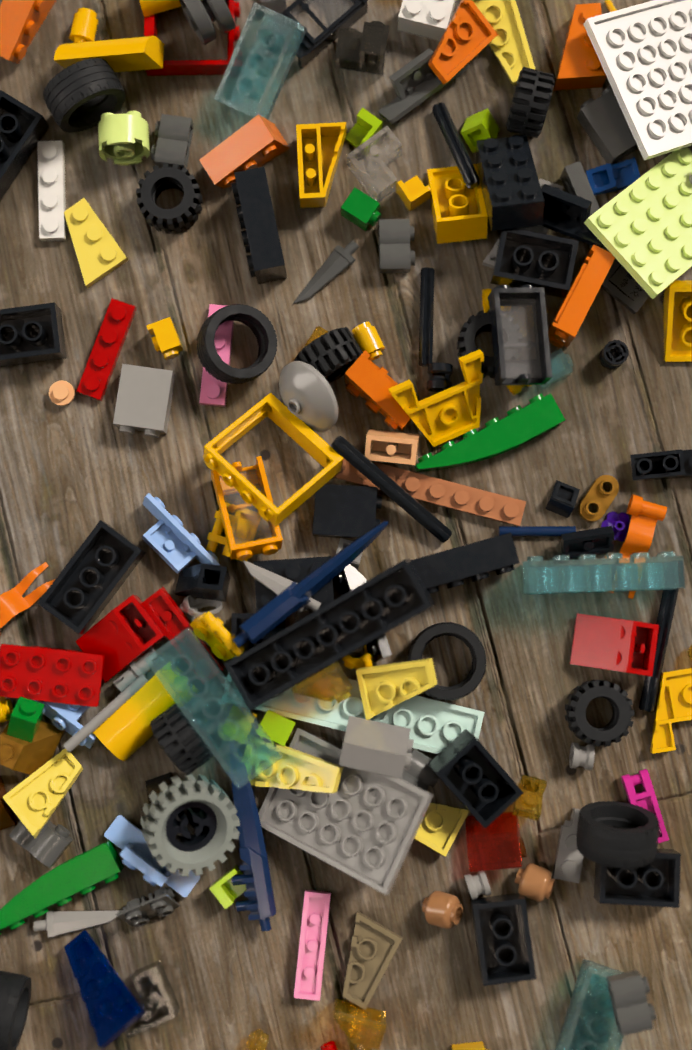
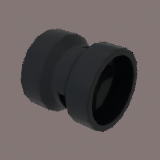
[599,340,629,370]
[427,362,453,392]

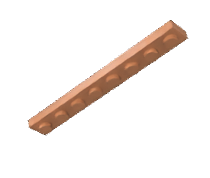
[333,459,526,526]

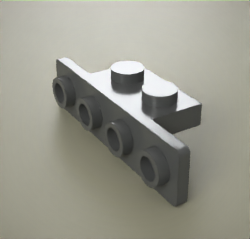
[378,48,470,124]

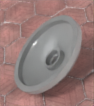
[279,361,338,432]

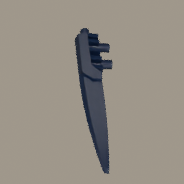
[233,521,389,647]
[229,738,277,931]

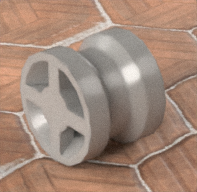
[569,742,595,770]
[464,869,492,900]

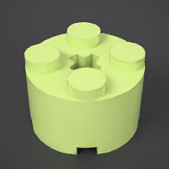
[98,111,150,165]

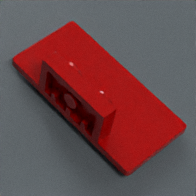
[0,644,105,707]

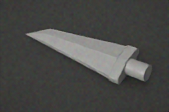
[243,560,322,612]
[33,910,123,938]

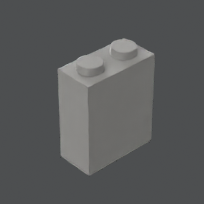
[113,364,176,437]
[339,716,414,779]

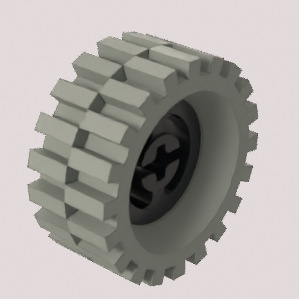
[141,774,240,876]

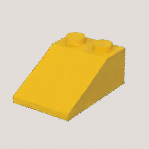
[427,164,488,244]
[663,280,692,362]

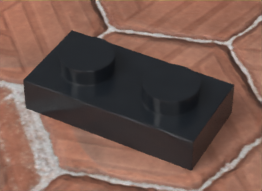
[561,526,614,560]

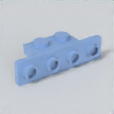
[142,493,220,574]
[33,700,96,749]
[104,815,201,897]

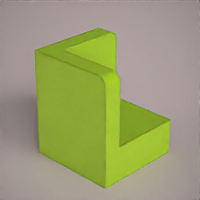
[346,107,383,154]
[461,108,499,153]
[256,710,297,746]
[209,865,246,909]

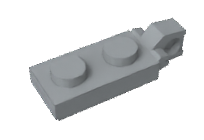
[552,808,584,883]

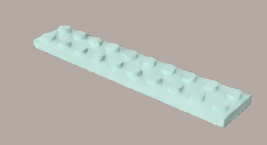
[222,653,485,754]

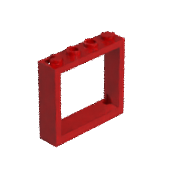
[144,0,240,76]

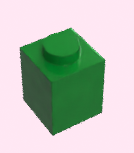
[341,187,381,231]
[7,696,45,743]

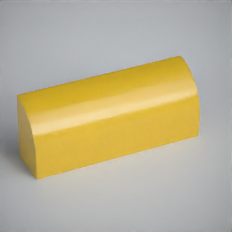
[54,36,164,72]
[93,661,200,761]

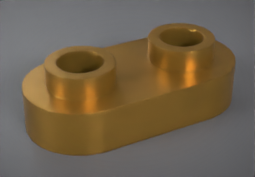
[578,475,619,522]

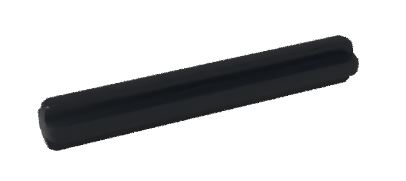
[432,102,480,189]
[419,267,434,367]

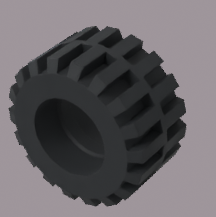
[506,67,555,138]
[136,163,203,234]
[457,309,523,378]
[294,327,363,383]
[564,680,635,746]
[150,703,215,775]

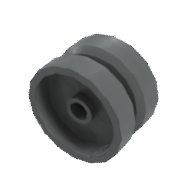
[179,0,236,45]

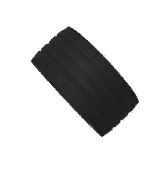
[43,58,126,133]
[197,304,277,384]
[408,622,486,700]
[576,801,659,868]
[0,971,31,1050]

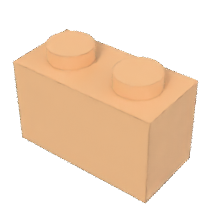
[365,429,420,465]

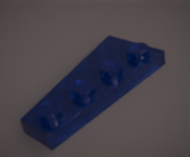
[64,930,146,1050]

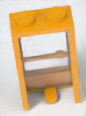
[211,456,283,560]

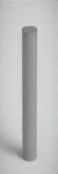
[63,674,148,753]

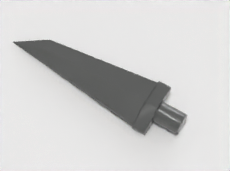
[293,240,359,304]

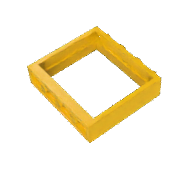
[203,393,344,526]

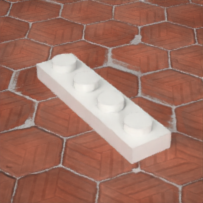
[37,140,66,241]

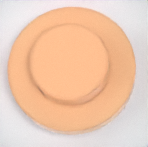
[49,380,75,406]

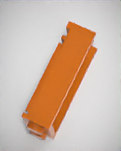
[548,244,615,348]

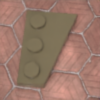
[342,911,403,1010]

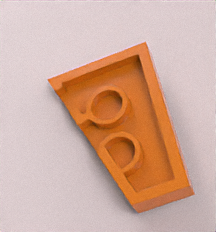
[428,0,498,85]

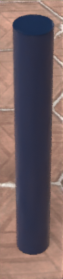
[499,526,576,536]

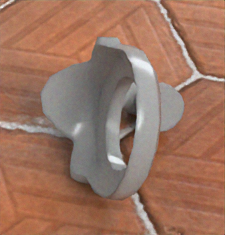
[179,596,223,622]

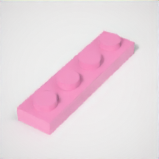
[199,304,234,407]
[294,890,331,1001]

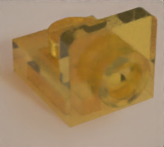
[513,775,547,821]

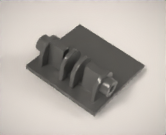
[116,886,180,927]

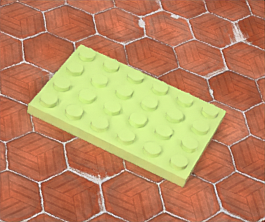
[584,147,692,299]

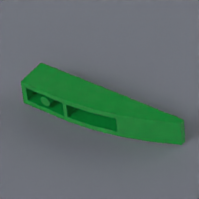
[415,393,565,472]
[0,840,124,935]

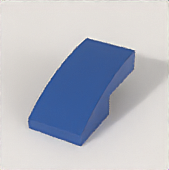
[586,157,641,195]

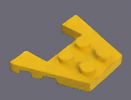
[388,349,484,447]
[650,668,692,754]

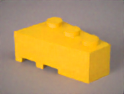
[296,122,347,208]

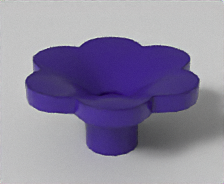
[601,512,630,542]

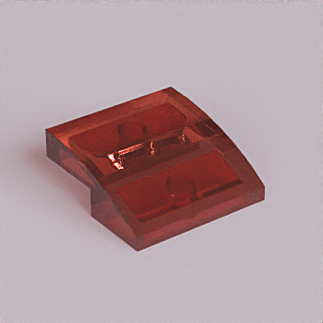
[465,811,523,872]

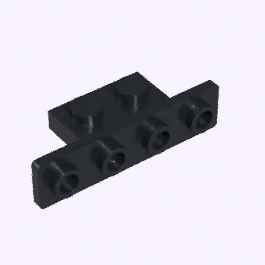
[541,184,604,248]

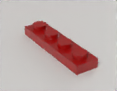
[76,298,137,401]
[141,587,225,685]

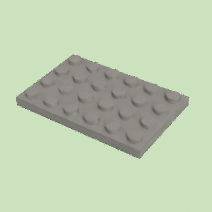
[258,728,433,895]

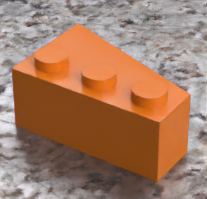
[0,0,56,64]
[553,3,607,91]
[199,114,290,189]
[345,350,412,431]

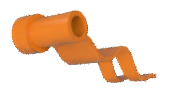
[608,494,667,599]
[0,562,56,636]

